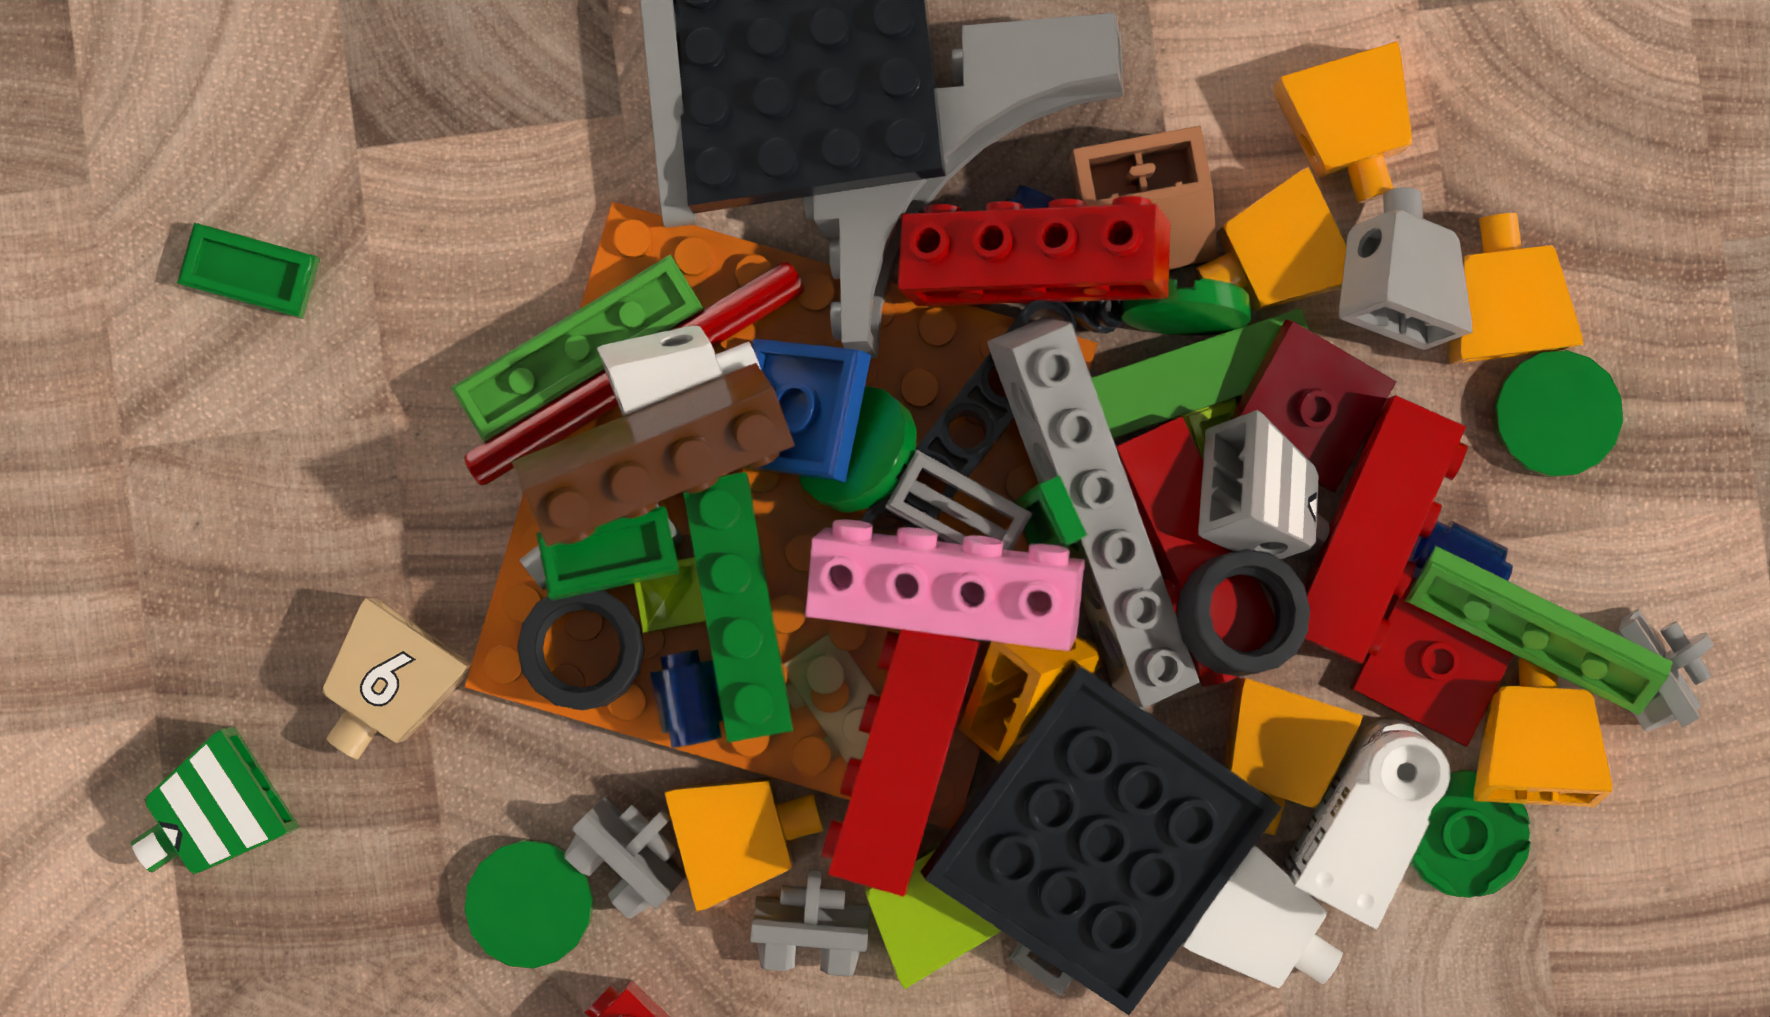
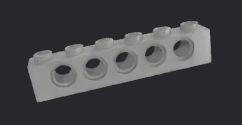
[987,317,1200,708]

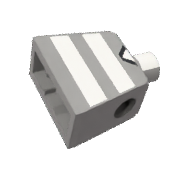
[1198,410,1330,559]

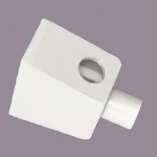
[597,326,761,416]
[1182,845,1343,988]

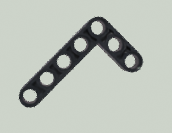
[861,300,1076,643]

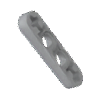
[640,0,697,228]

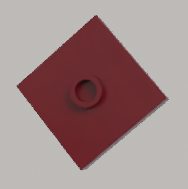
[1230,319,1397,493]

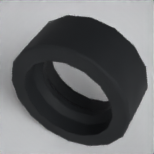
[1177,549,1310,677]
[517,590,645,711]

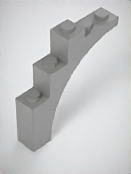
[803,13,1124,359]

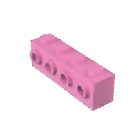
[806,520,1085,651]

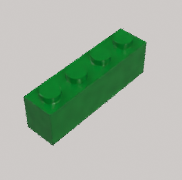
[683,472,794,743]

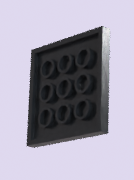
[673,0,946,214]
[920,660,1282,1015]

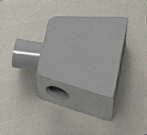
[1339,187,1473,350]

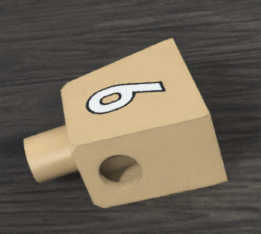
[322,598,472,760]

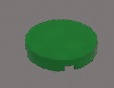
[1121,278,1251,336]
[1492,350,1623,477]
[798,386,917,513]
[1409,770,1531,898]
[464,839,594,969]

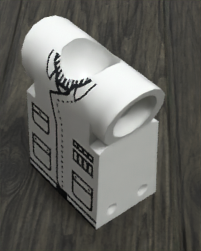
[1282,718,1450,930]

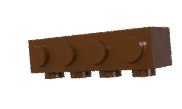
[512,363,795,547]

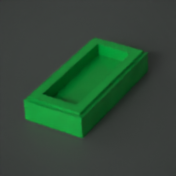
[177,222,320,319]
[1012,475,1088,548]
[536,506,680,601]

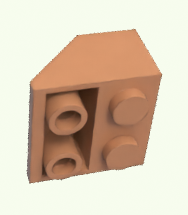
[1069,125,1217,270]

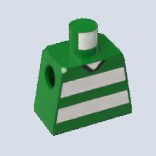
[131,727,300,875]

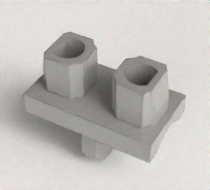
[1615,608,1714,732]
[564,797,687,919]
[750,869,870,977]

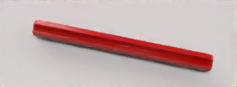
[464,262,805,486]

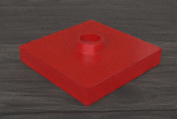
[1350,577,1514,747]

